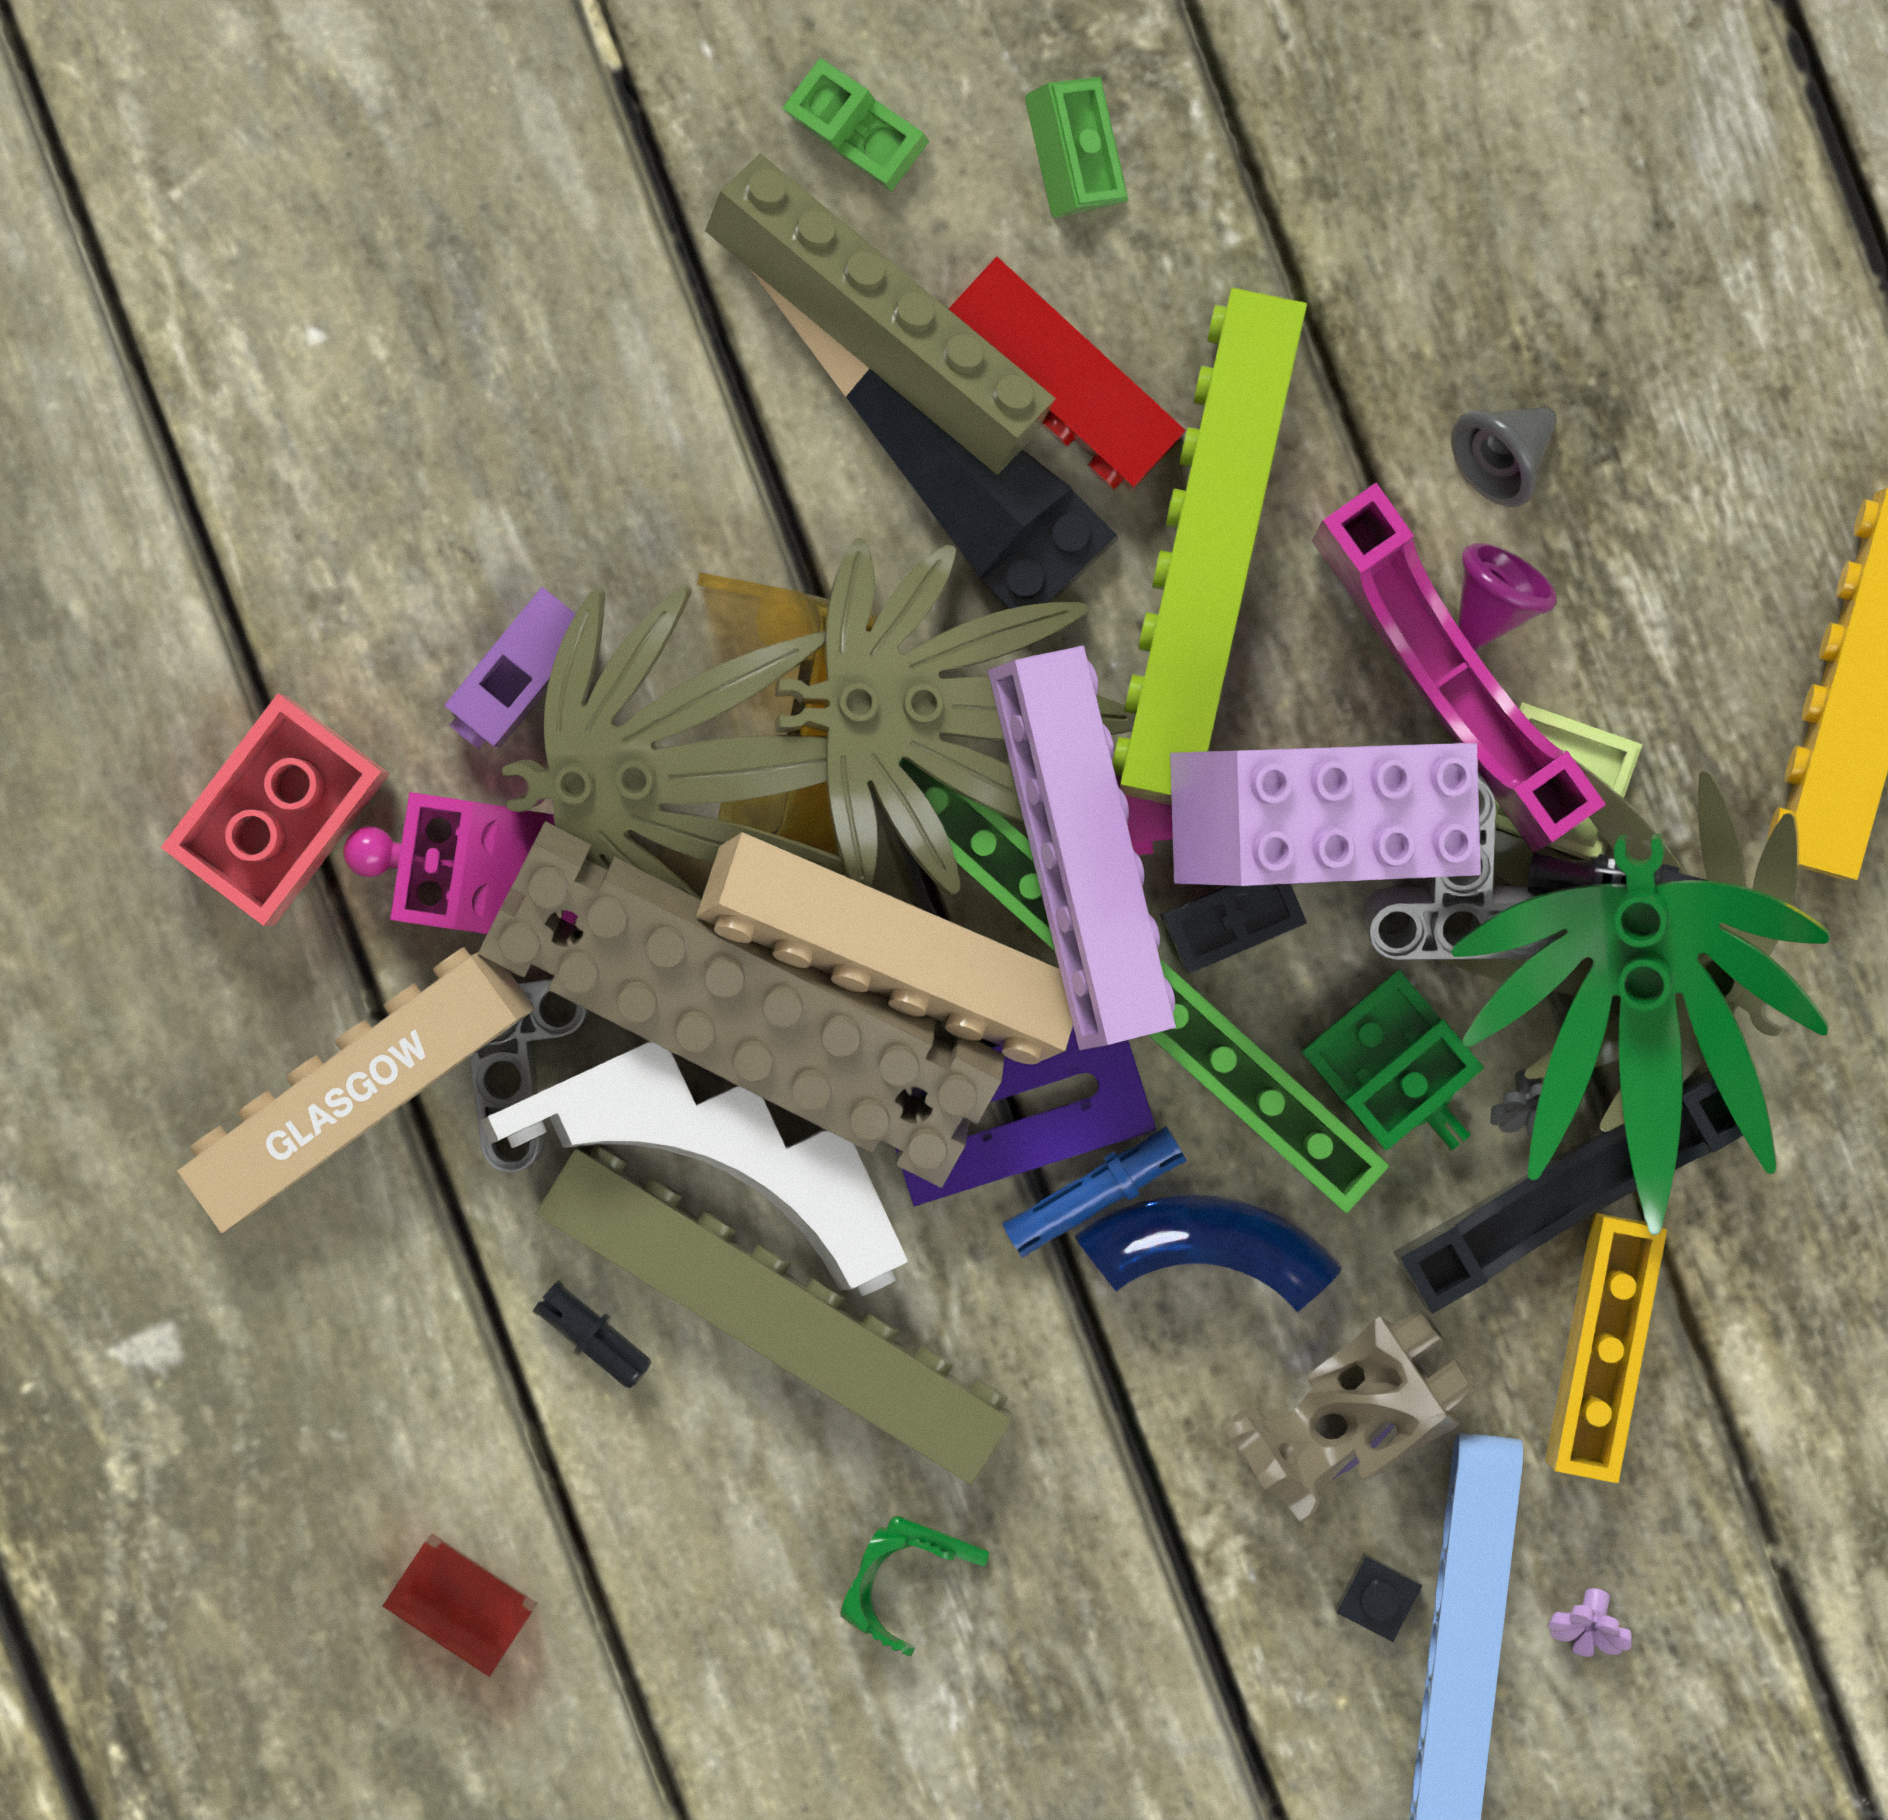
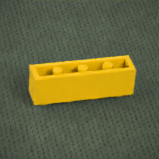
[1545,1213,1667,1483]

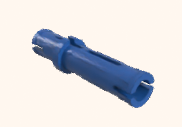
[1002,1126,1187,1258]

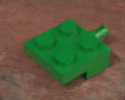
[1300,969,1485,1151]

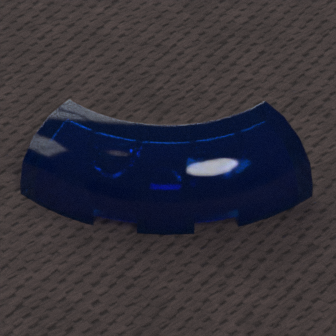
[1074,1194,1342,1312]

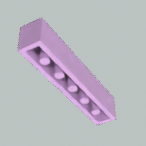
[988,645,1176,1050]

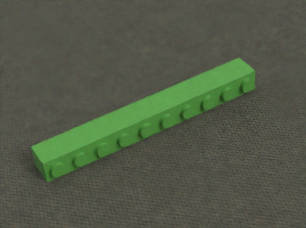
[868,758,1390,1214]

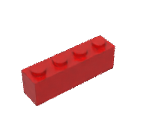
[948,256,1186,493]

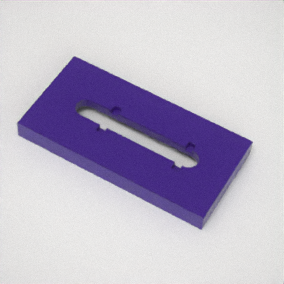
[895,1026,1157,1207]

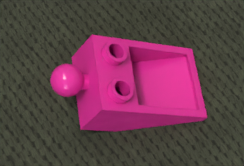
[343,792,578,934]

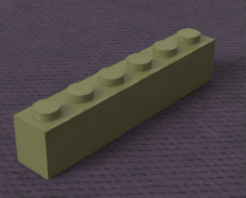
[705,153,1056,475]

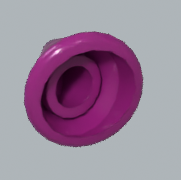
[1458,543,1557,651]

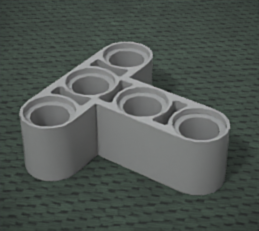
[1362,770,1555,960]
[470,979,591,1173]

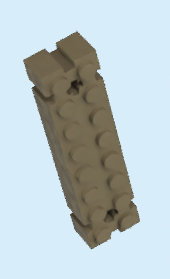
[478,821,1005,1188]

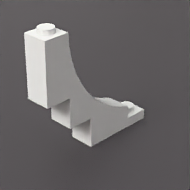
[480,1041,908,1296]

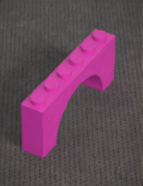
[1312,483,1606,853]

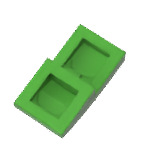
[782,57,930,192]

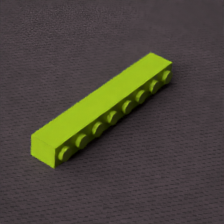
[1112,287,1307,805]

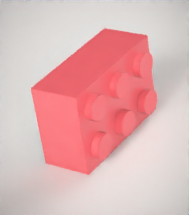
[160,693,390,926]

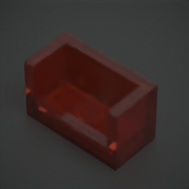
[382,1533,537,1677]

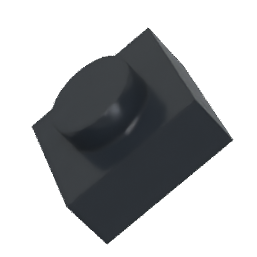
[1335,1553,1422,1642]

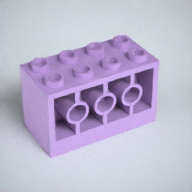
[1170,743,1481,886]

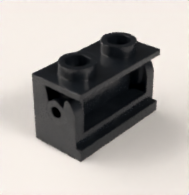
[1160,884,1307,974]

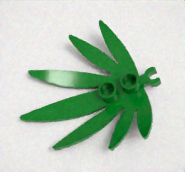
[1451,834,1830,1235]

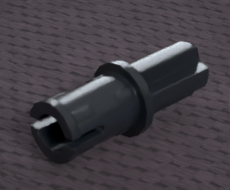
[533,1280,651,1388]

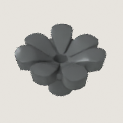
[1490,1068,1543,1137]

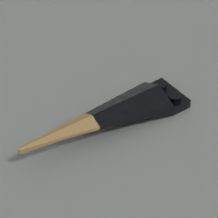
[749,268,1118,609]

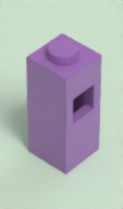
[444,587,575,749]

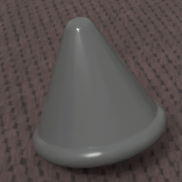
[1451,407,1557,507]

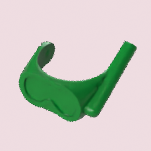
[840,1516,989,1656]

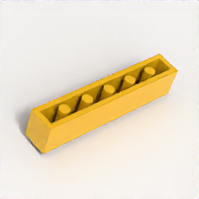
[1767,487,1888,880]

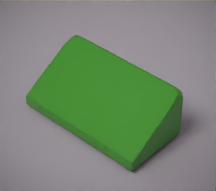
[1025,77,1129,218]

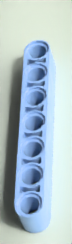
[1409,1432,1523,1820]

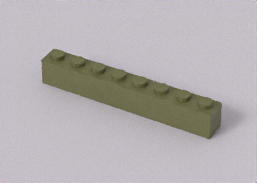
[535,1144,1012,1485]

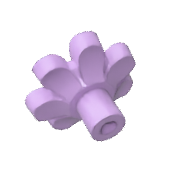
[1548,1588,1632,1657]

